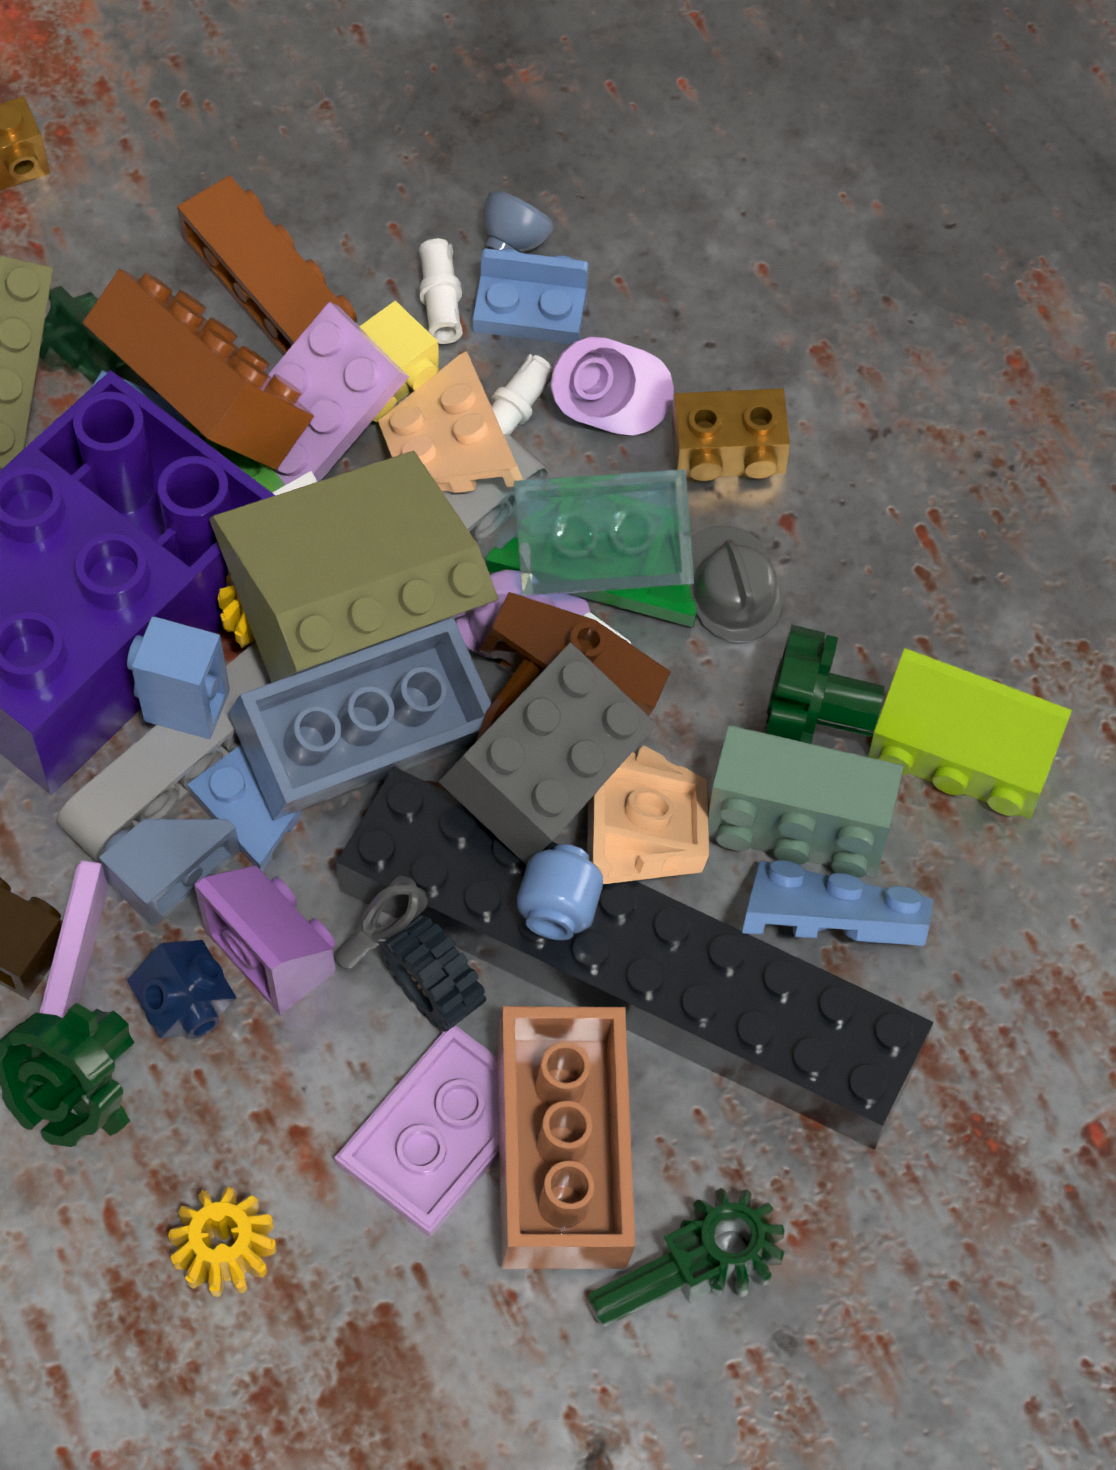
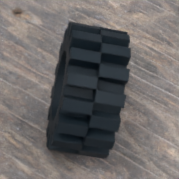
[381,915,486,1032]

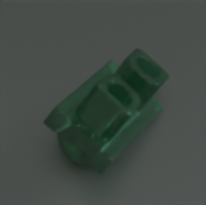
[39,286,125,384]

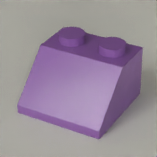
[194,865,336,1016]

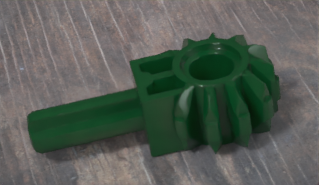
[588,1188,785,1326]

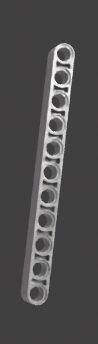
[57,434,550,863]

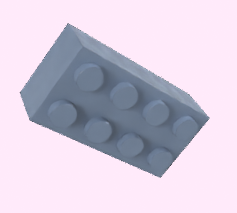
[228,617,492,820]

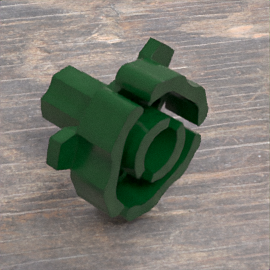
[764,624,885,744]
[0,1003,135,1147]

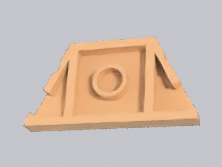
[378,351,524,493]
[587,745,709,884]

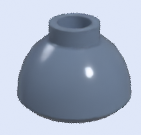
[483,190,554,253]

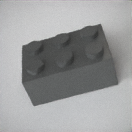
[438,642,657,864]

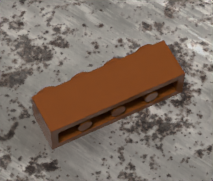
[177,175,357,356]

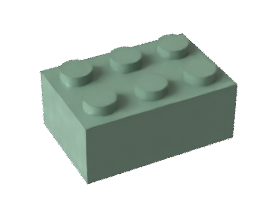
[708,725,904,878]

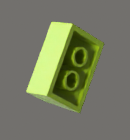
[868,648,1072,819]

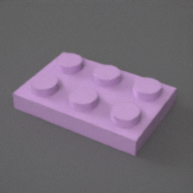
[268,302,409,485]

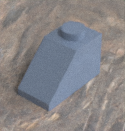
[99,819,240,927]

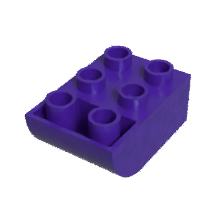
[0,370,276,796]

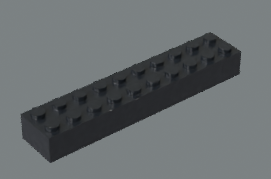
[336,766,934,1150]

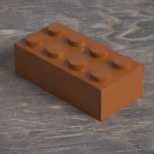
[82,268,314,470]

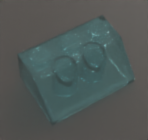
[512,469,694,596]

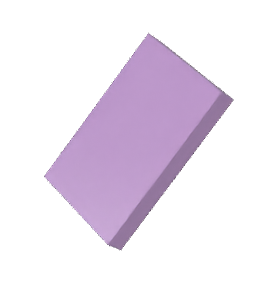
[334,1025,499,1238]

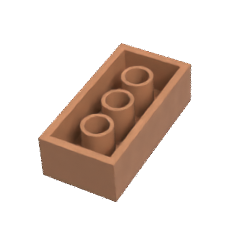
[496,1006,635,1269]

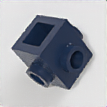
[127,940,237,1039]

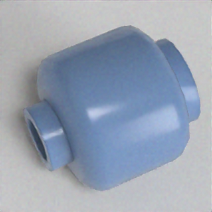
[517,844,603,940]

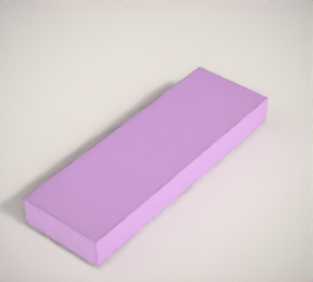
[40,860,109,1018]

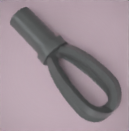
[335,876,428,969]

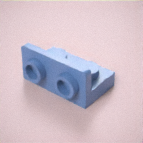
[472,249,588,344]

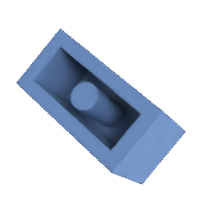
[127,616,230,740]

